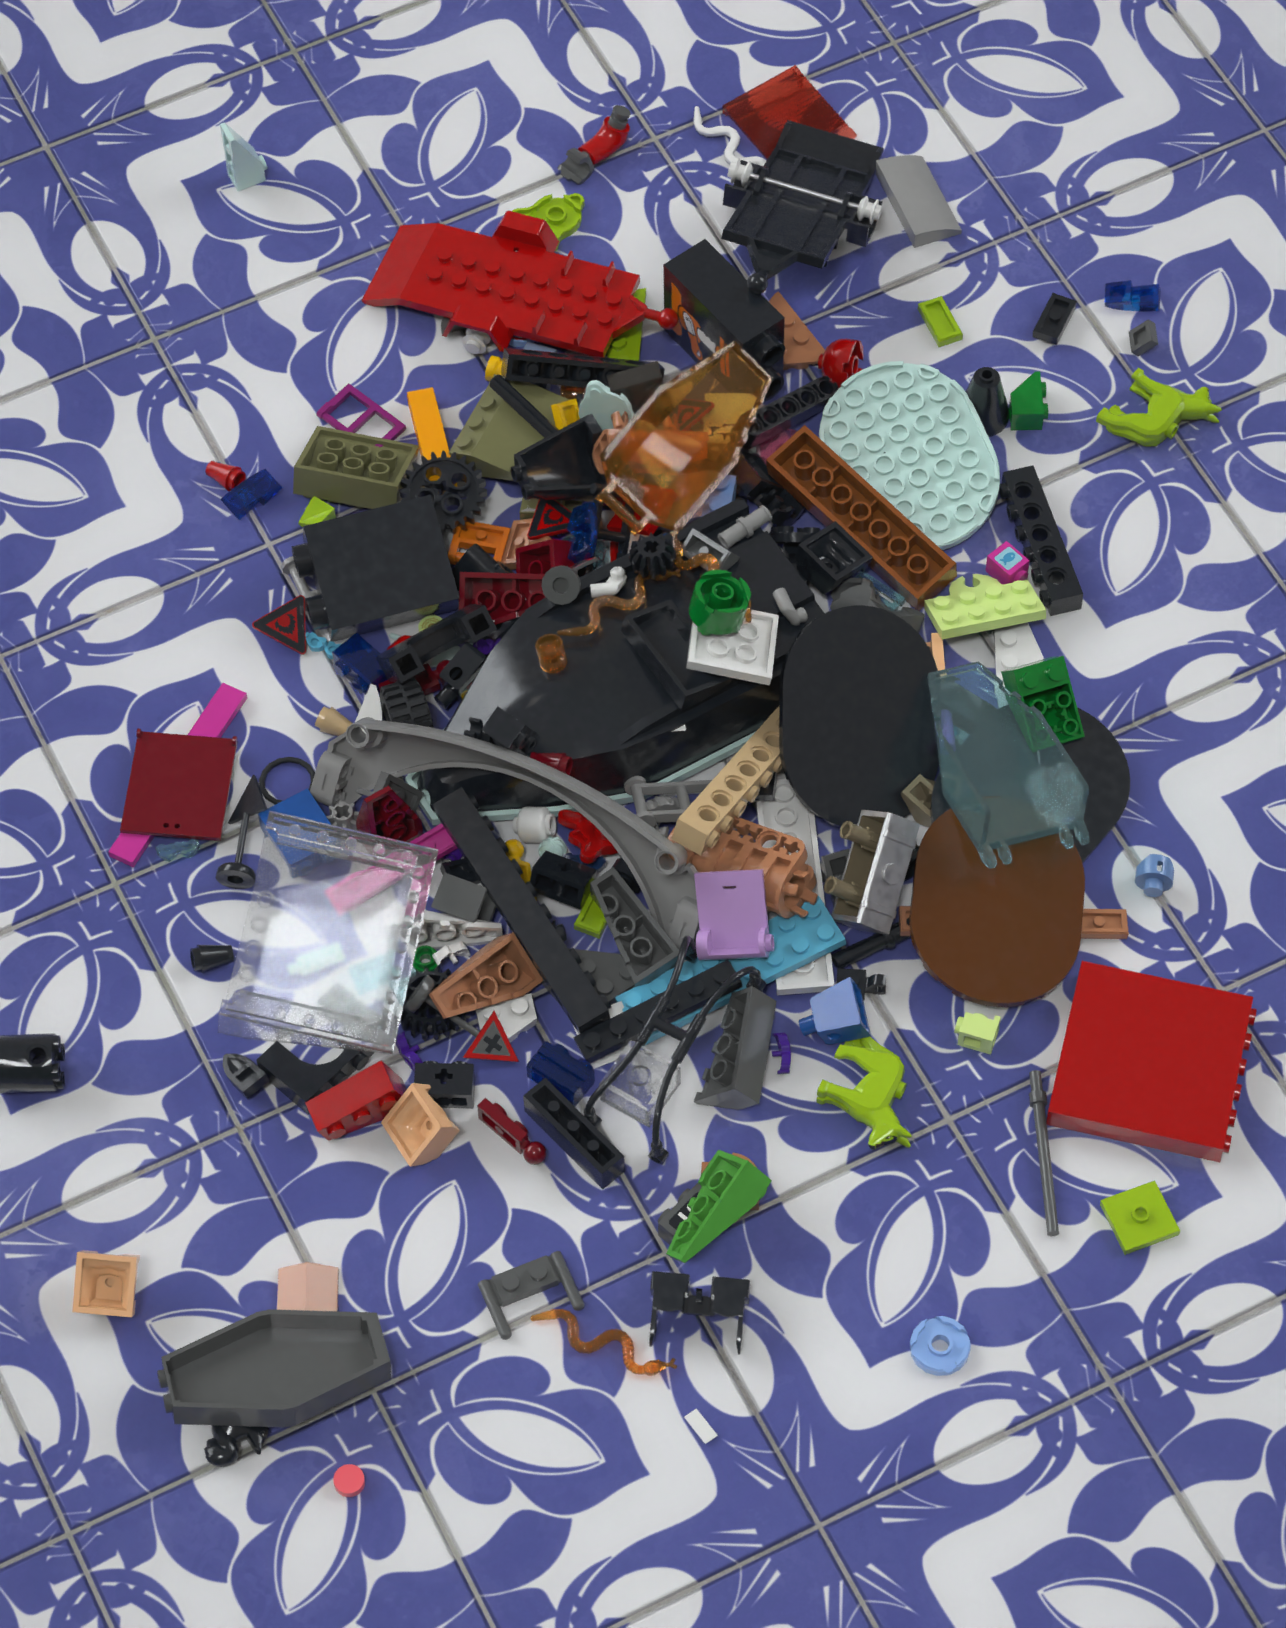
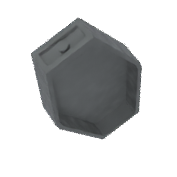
[157,1309,391,1427]

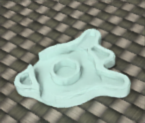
[579,380,649,431]

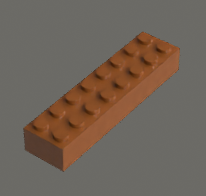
[766,425,957,611]

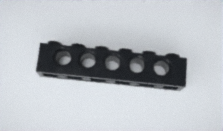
[501,347,665,395]
[999,465,1083,616]

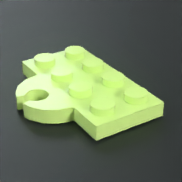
[924,574,1046,640]

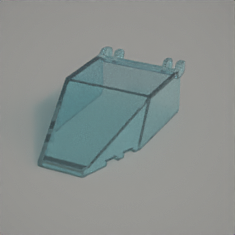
[927,661,1090,869]

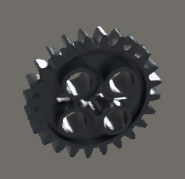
[399,451,487,536]

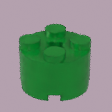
[689,570,751,635]

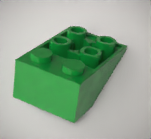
[1001,656,1085,752]

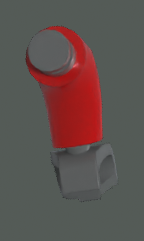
[557,105,631,184]

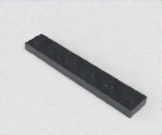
[574,959,742,1065]

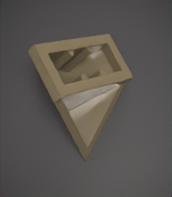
[901,774,935,827]

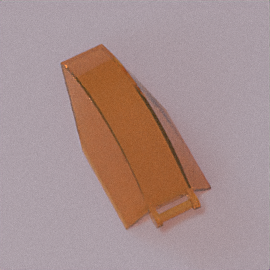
[595,341,773,536]

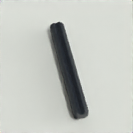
[489,374,559,438]

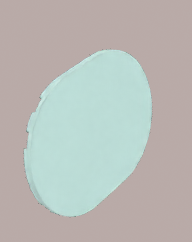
[819,361,1000,550]

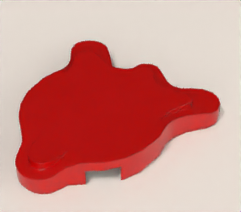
[557,810,618,864]

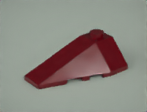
[459,572,546,625]
[356,785,423,861]

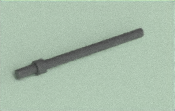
[1029,1070,1059,1236]

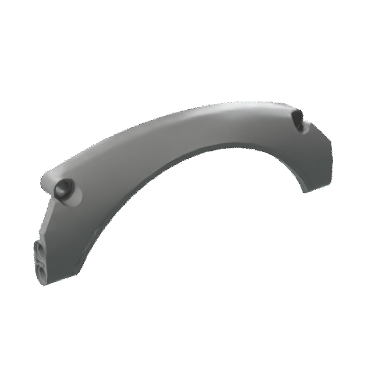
[310,717,700,950]

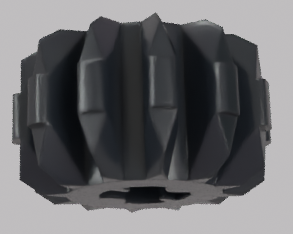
[628,533,676,579]

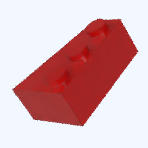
[305,1060,407,1141]

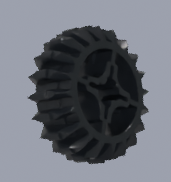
[392,965,469,1041]

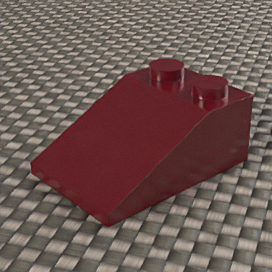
[515,539,577,574]

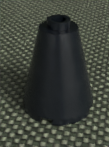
[965,367,1010,437]

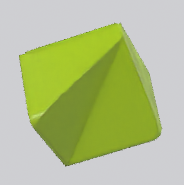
[298,496,336,527]

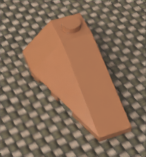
[428,932,543,1019]

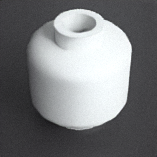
[513,807,557,843]

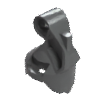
[830,577,925,633]

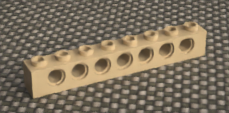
[671,706,782,856]

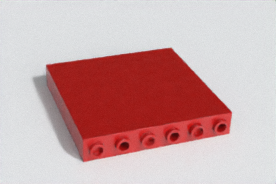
[1046,961,1257,1163]

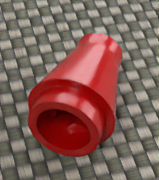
[205,461,246,492]

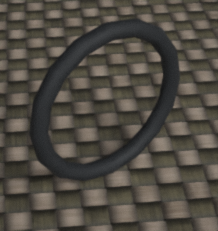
[259,757,315,805]

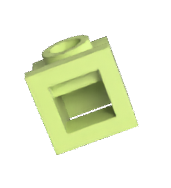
[954,1012,1001,1055]

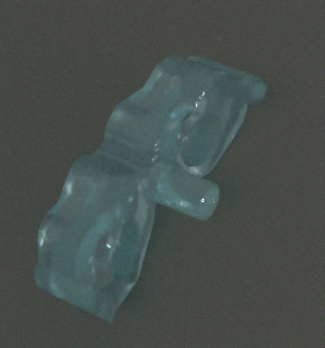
[155,839,200,862]

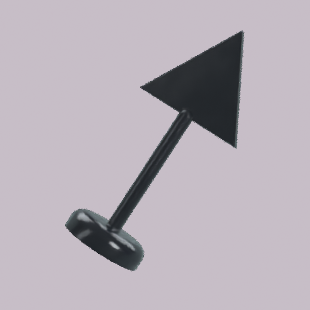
[215,774,267,889]

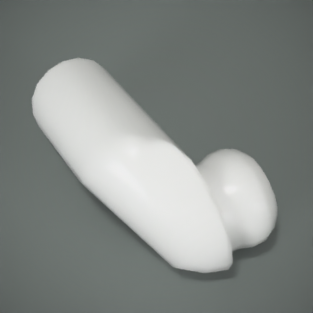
[590,567,627,598]

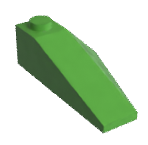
[666,1150,772,1263]

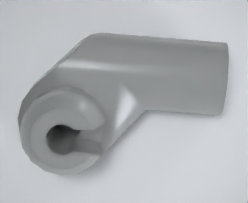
[773,588,808,626]

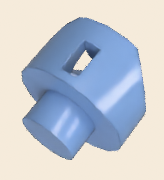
[1135,854,1174,897]

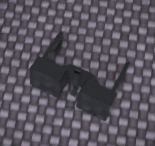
[649,1271,750,1355]

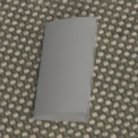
[875,155,962,248]

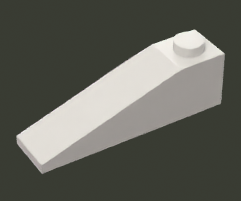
[385,908,502,955]

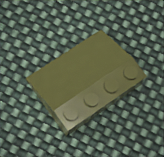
[449,374,569,481]
[293,426,419,509]

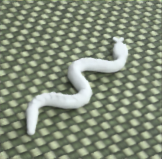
[693,106,767,166]

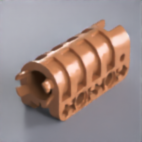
[668,816,818,918]

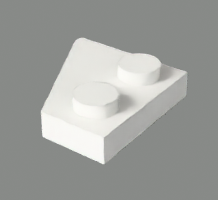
[475,993,537,1043]

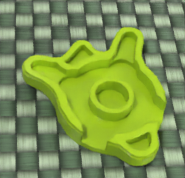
[512,193,585,251]

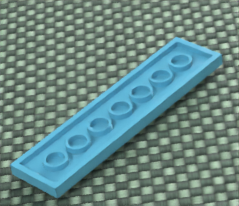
[615,895,846,1047]

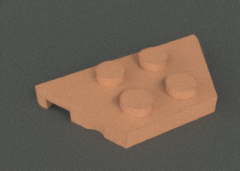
[769,291,825,370]

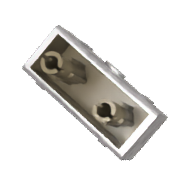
[824,810,920,935]

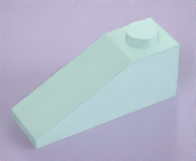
[220,122,267,192]

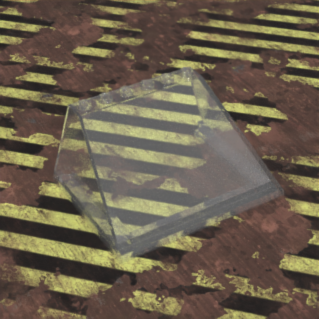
[218,811,438,1054]

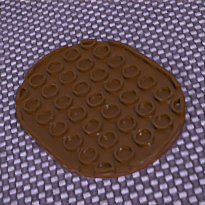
[909,798,1085,1007]

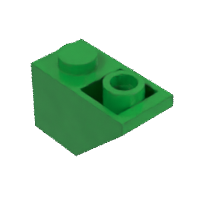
[1009,371,1048,431]

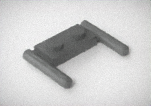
[478,1251,585,1340]

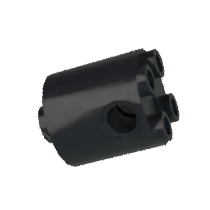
[0,1033,65,1094]

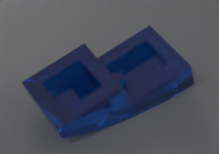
[1104,280,1161,312]
[220,469,283,520]
[566,501,598,563]

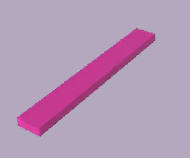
[108,683,247,868]

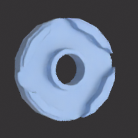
[910,1316,971,1376]

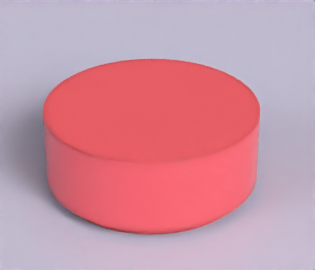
[333,1464,365,1497]

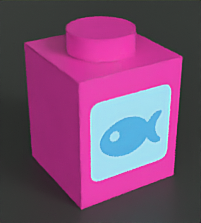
[986,541,1029,585]

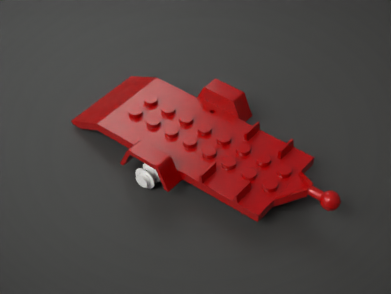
[361,211,678,357]

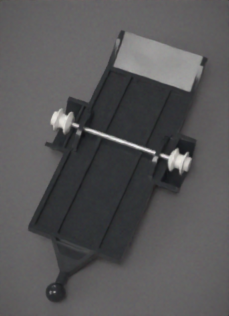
[721,120,884,294]

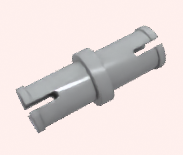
[717,505,772,549]

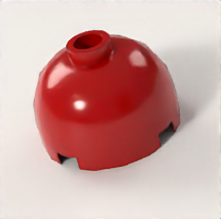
[818,339,864,389]

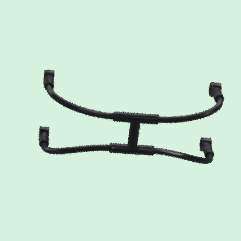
[584,935,766,1165]

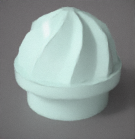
[538,836,567,857]

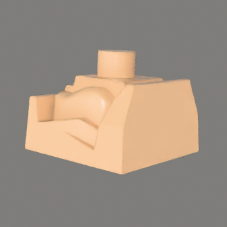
[381,1083,460,1167]
[72,1250,140,1318]

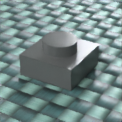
[1129,319,1158,356]

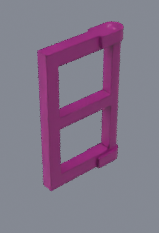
[316,383,406,447]

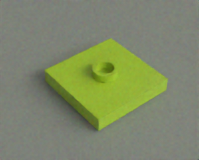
[1100,1180,1180,1255]

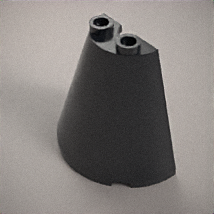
[510,414,636,503]

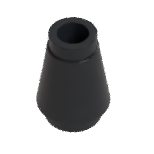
[190,944,234,973]

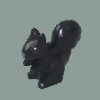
[204,1425,269,1467]

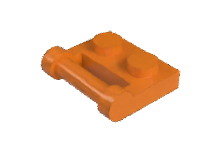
[448,521,511,565]

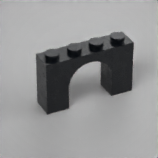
[375,604,498,683]
[256,983,390,1115]

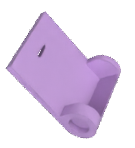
[694,869,774,960]

